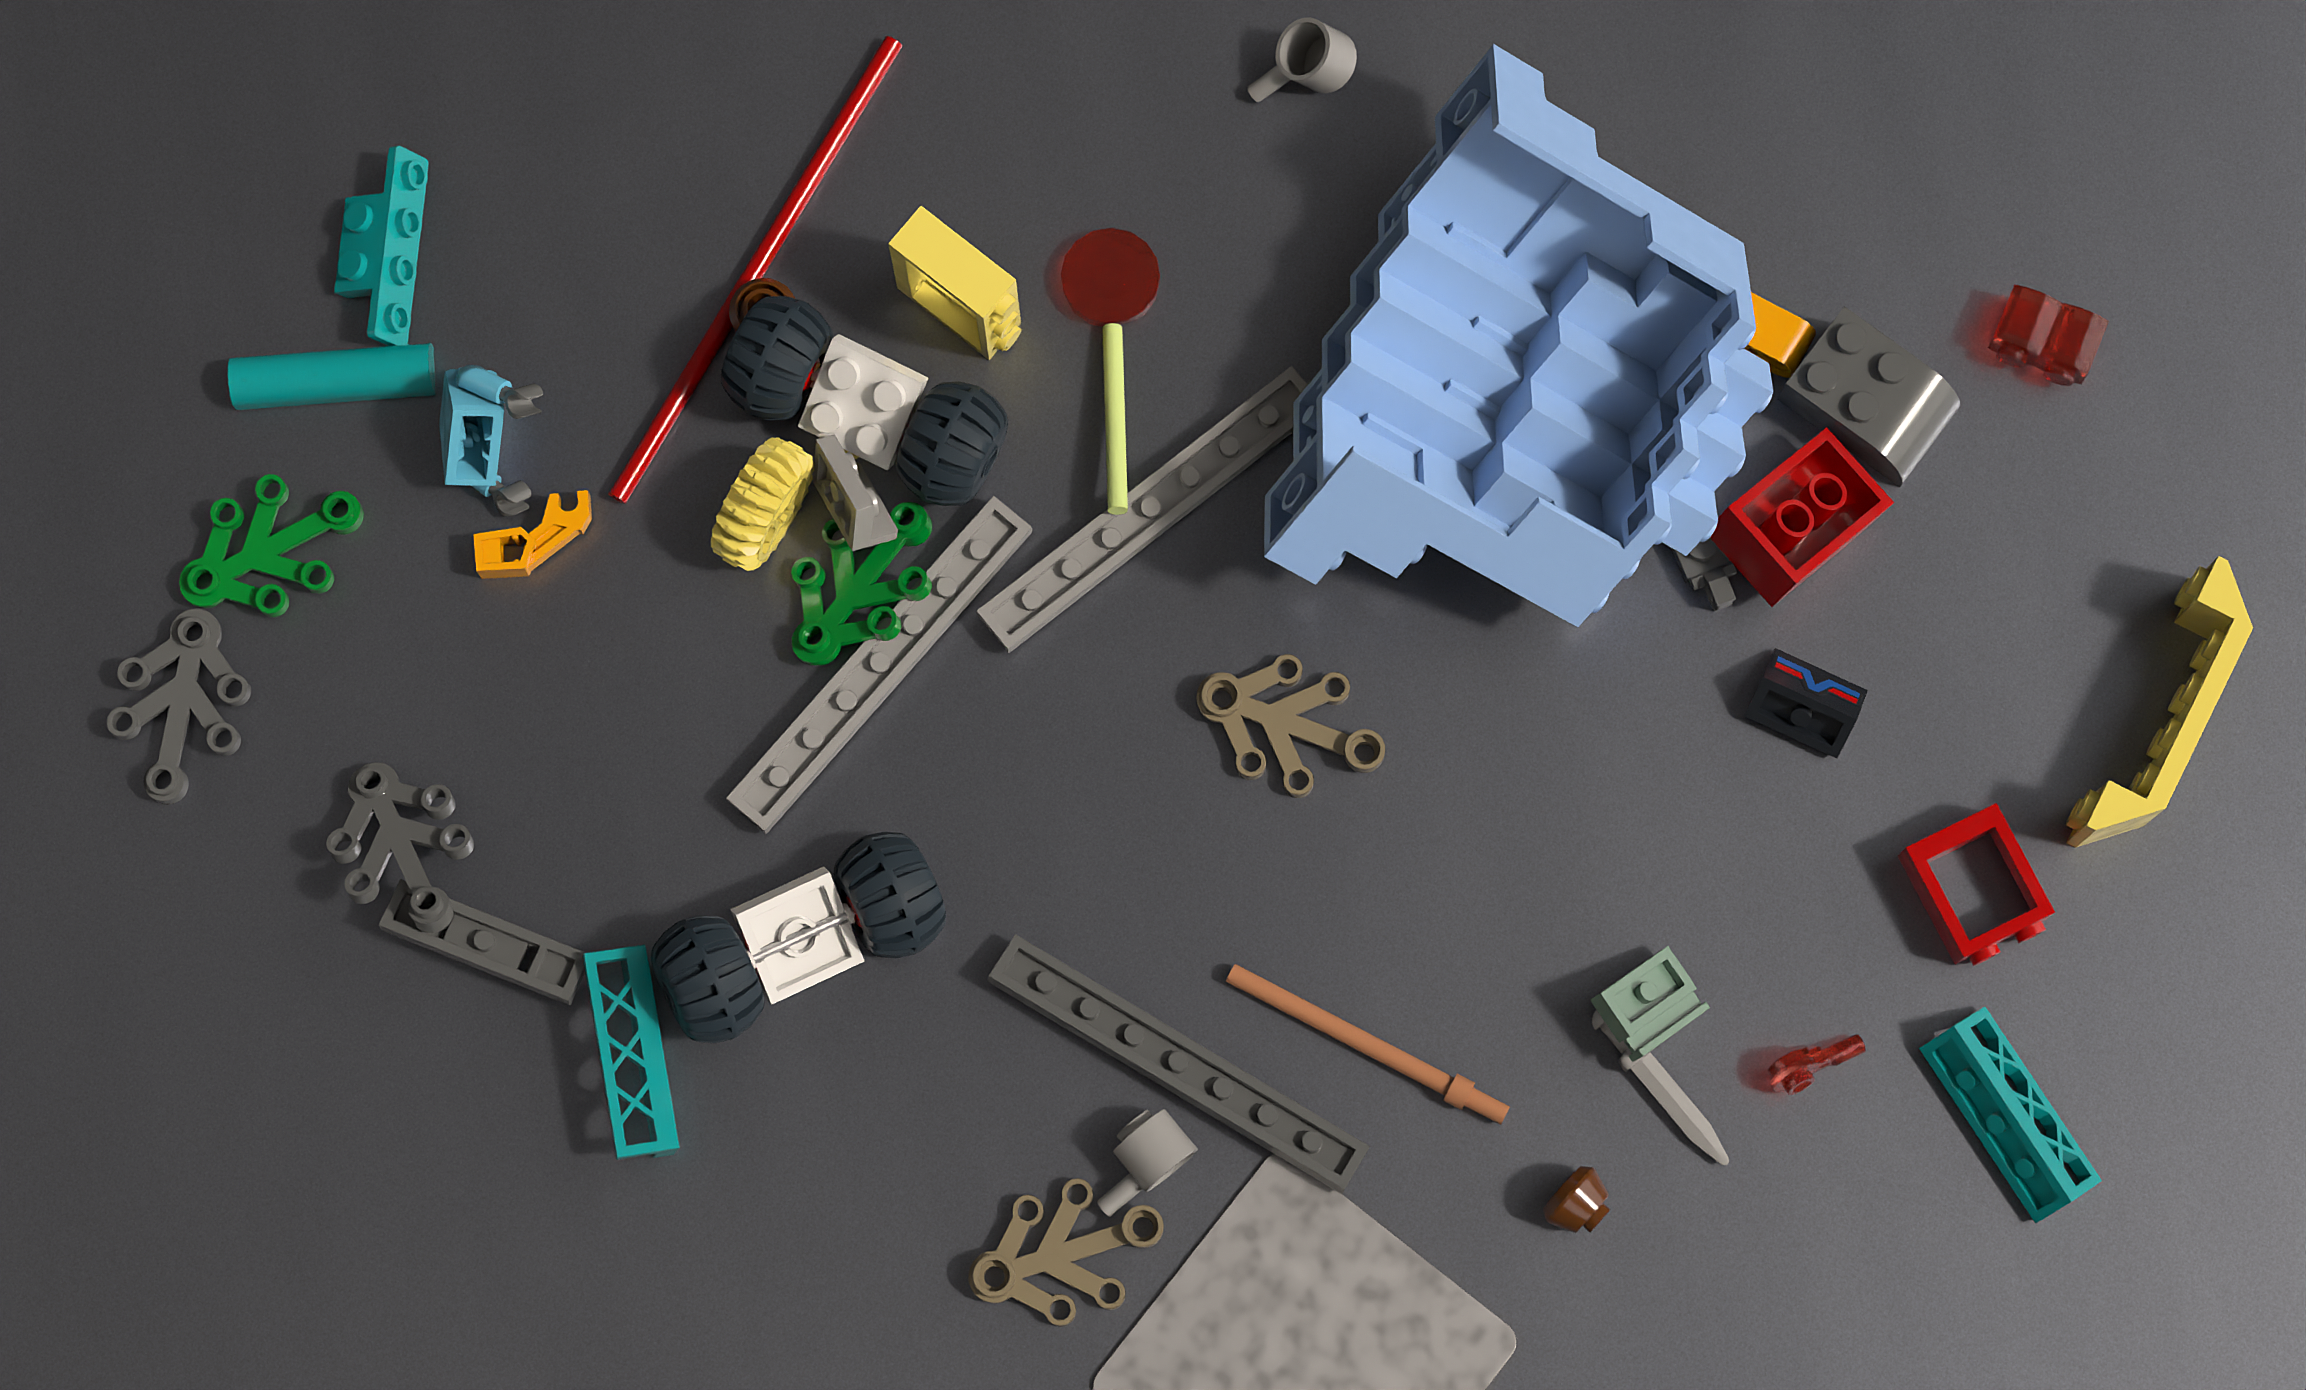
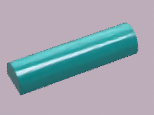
[228,343,436,410]

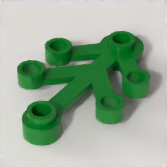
[179,474,364,617]
[791,502,932,665]

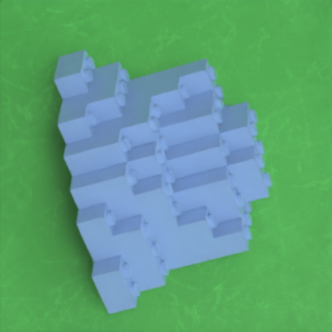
[1264,44,1773,627]

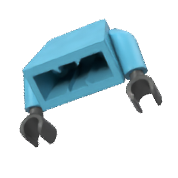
[440,365,543,517]

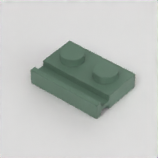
[1590,946,1710,1063]

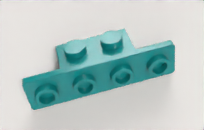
[334,146,429,346]

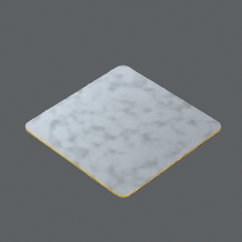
[1093,1154,1516,1390]

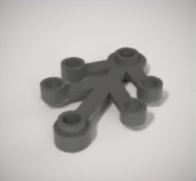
[107,609,251,805]
[326,762,474,933]

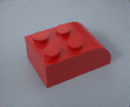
[1710,427,1894,607]

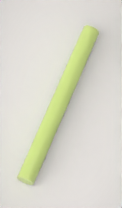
[1102,323,1128,515]

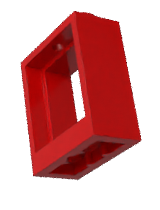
[1898,803,2055,966]

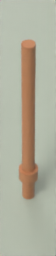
[1226,964,1510,1125]

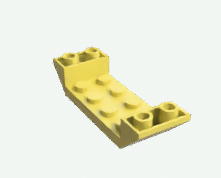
[2066,556,2253,848]

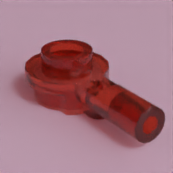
[1768,1034,1866,1095]

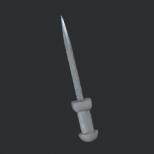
[1592,1010,1729,1165]

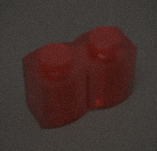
[1988,284,2109,386]

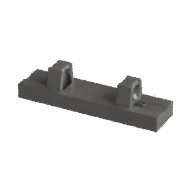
[379,879,585,1006]

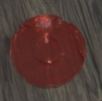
[1061,228,1160,327]

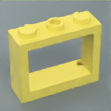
[888,206,1021,360]

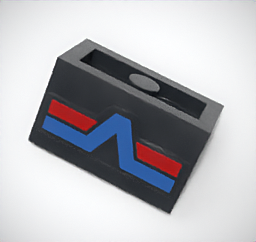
[1744,648,1868,759]

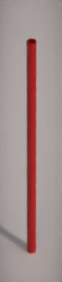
[608,36,902,504]

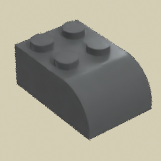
[1778,306,1960,487]

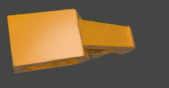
[473,490,592,579]

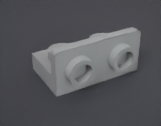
[812,434,898,551]

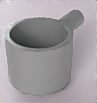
[1248,17,1357,102]
[1097,1109,1198,1217]

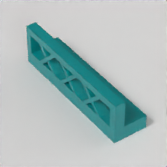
[583,944,679,1160]
[1919,1006,2102,1223]

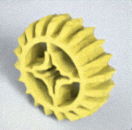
[711,437,814,571]

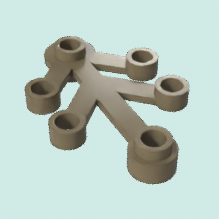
[1196,654,1385,798]
[968,1178,1164,1327]

